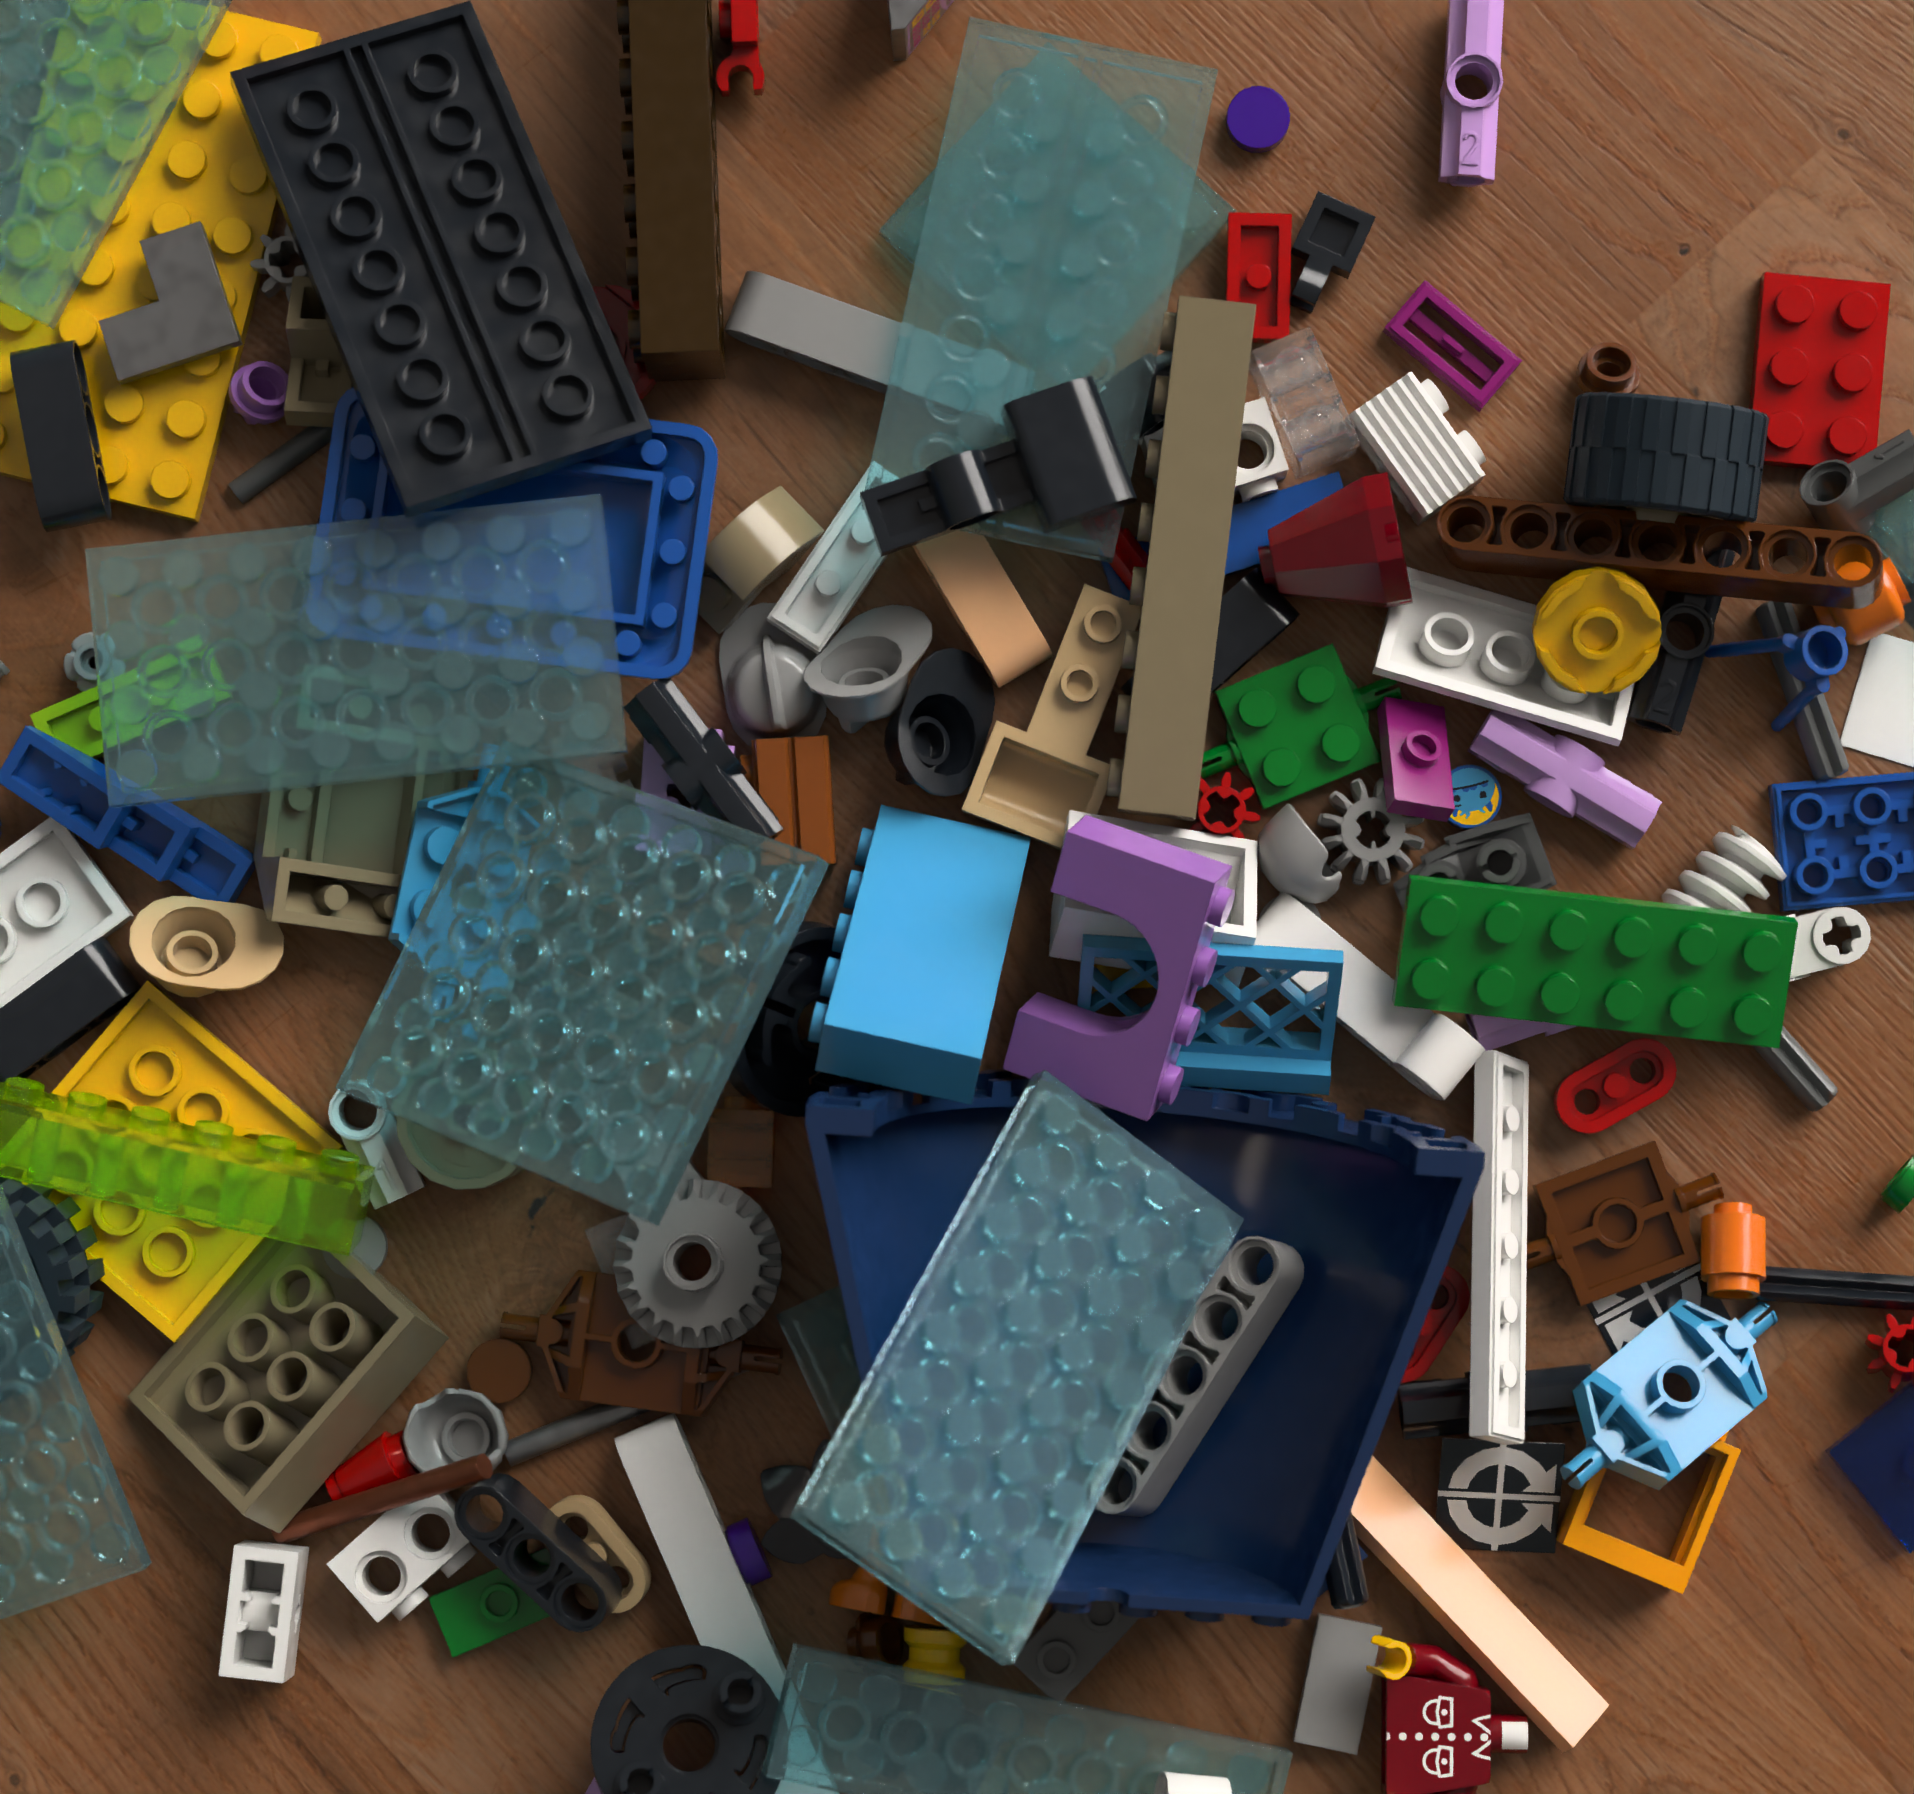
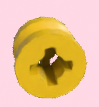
[902,1625,968,1684]

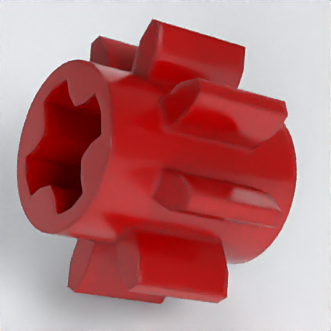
[1189,772,1261,839]
[1865,1314,1914,1393]

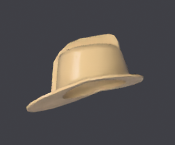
[129,896,284,998]

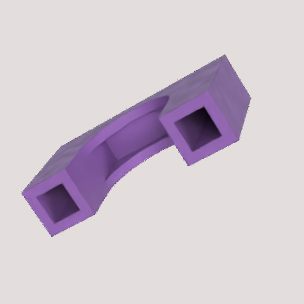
[1002,815,1235,1121]

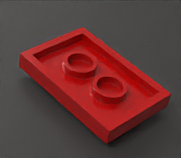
[1749,272,1891,469]

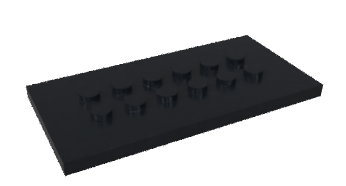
[230,1,652,518]

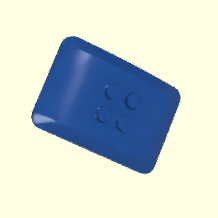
[308,387,718,680]

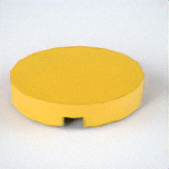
[1531,566,1662,694]

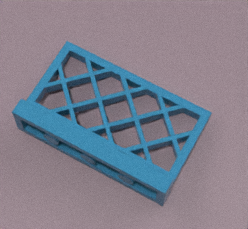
[1077,934,1344,1095]

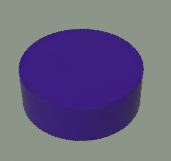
[1226,86,1290,153]
[725,1517,773,1586]

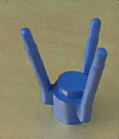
[1705,625,1848,732]

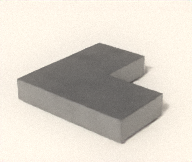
[99,221,243,385]

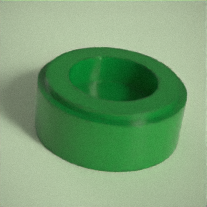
[1880,1154,1914,1214]

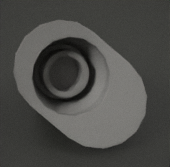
[719,603,827,747]
[804,605,932,733]

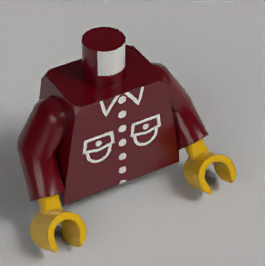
[1366,1635,1528,1794]

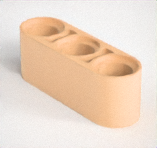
[912,524,1053,689]

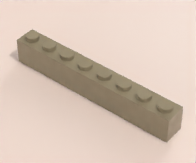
[1106,295,1257,821]

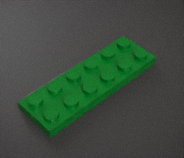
[1392,874,1798,1048]

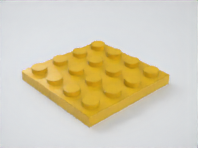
[0,980,345,1343]

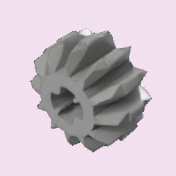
[1317,778,1425,886]

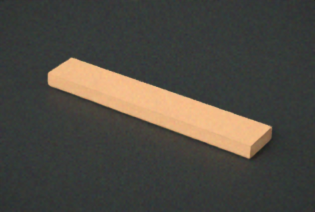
[1351,1455,1609,1753]

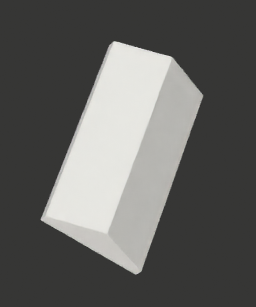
[1372,567,1635,746]

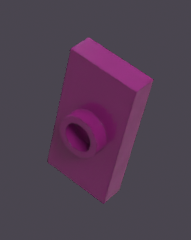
[1377,697,1455,822]

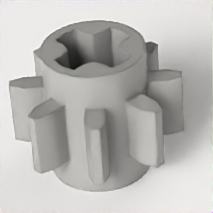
[250,225,309,301]

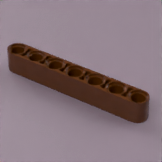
[1436,495,1884,609]

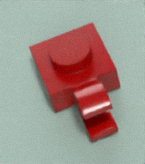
[716,0,765,97]

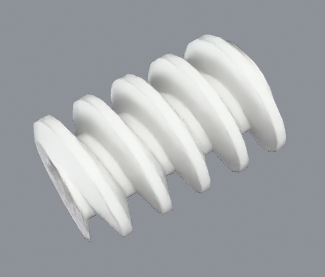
[1661,825,1787,913]

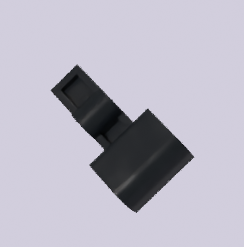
[860,376,1137,557]

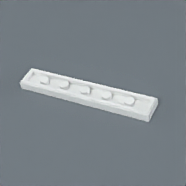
[1469,1050,1529,1445]

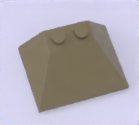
[253,665,483,938]

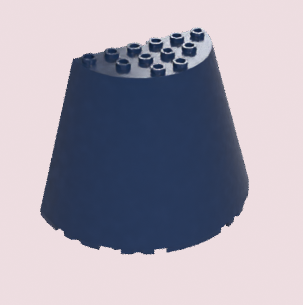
[805,1070,1485,1627]

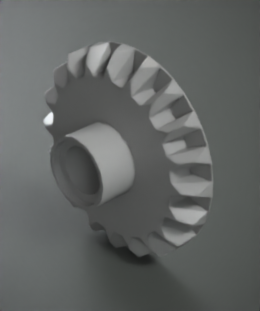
[613,1179,782,1348]

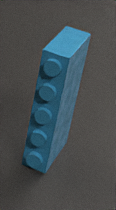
[808,805,1031,1105]

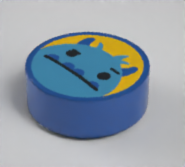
[1447,765,1502,830]

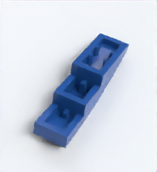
[0,725,255,903]

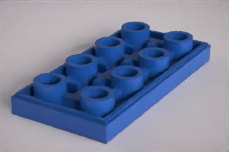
[1768,772,1914,912]

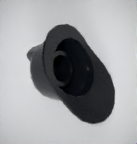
[884,648,995,797]

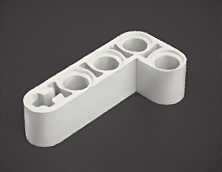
[1254,893,1485,1101]

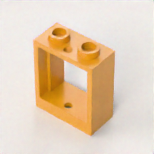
[1555,1431,1741,1594]

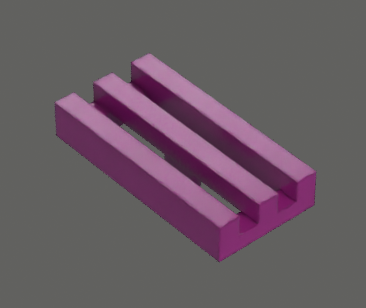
[1383,280,1522,412]

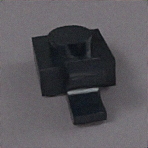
[1290,191,1376,314]

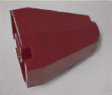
[1258,472,1413,608]

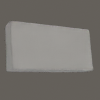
[1292,1613,1383,1755]

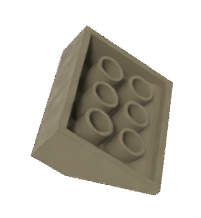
[127,1203,449,1534]

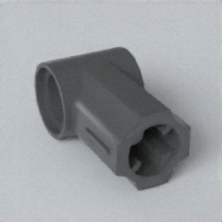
[1799,429,1914,534]

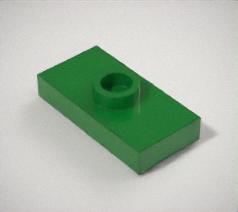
[428,1547,551,1658]

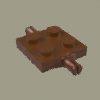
[1527,1141,1724,1306]

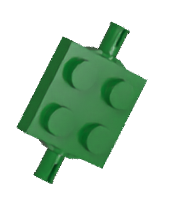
[1201,643,1402,810]

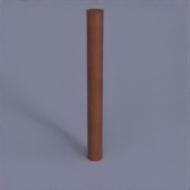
[271,1453,493,1544]

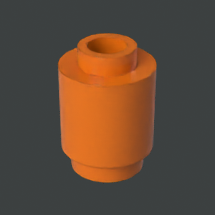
[1701,1202,1766,1300]

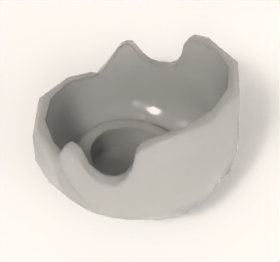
[1257,804,1342,904]
[402,1388,509,1473]

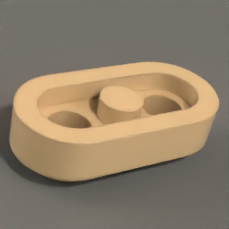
[544,1495,651,1613]

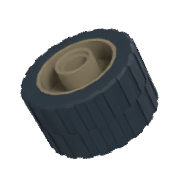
[1563,392,1769,524]

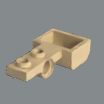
[961,584,1141,850]

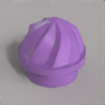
[228,361,288,425]

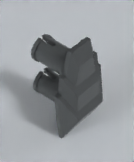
[1393,812,1557,913]

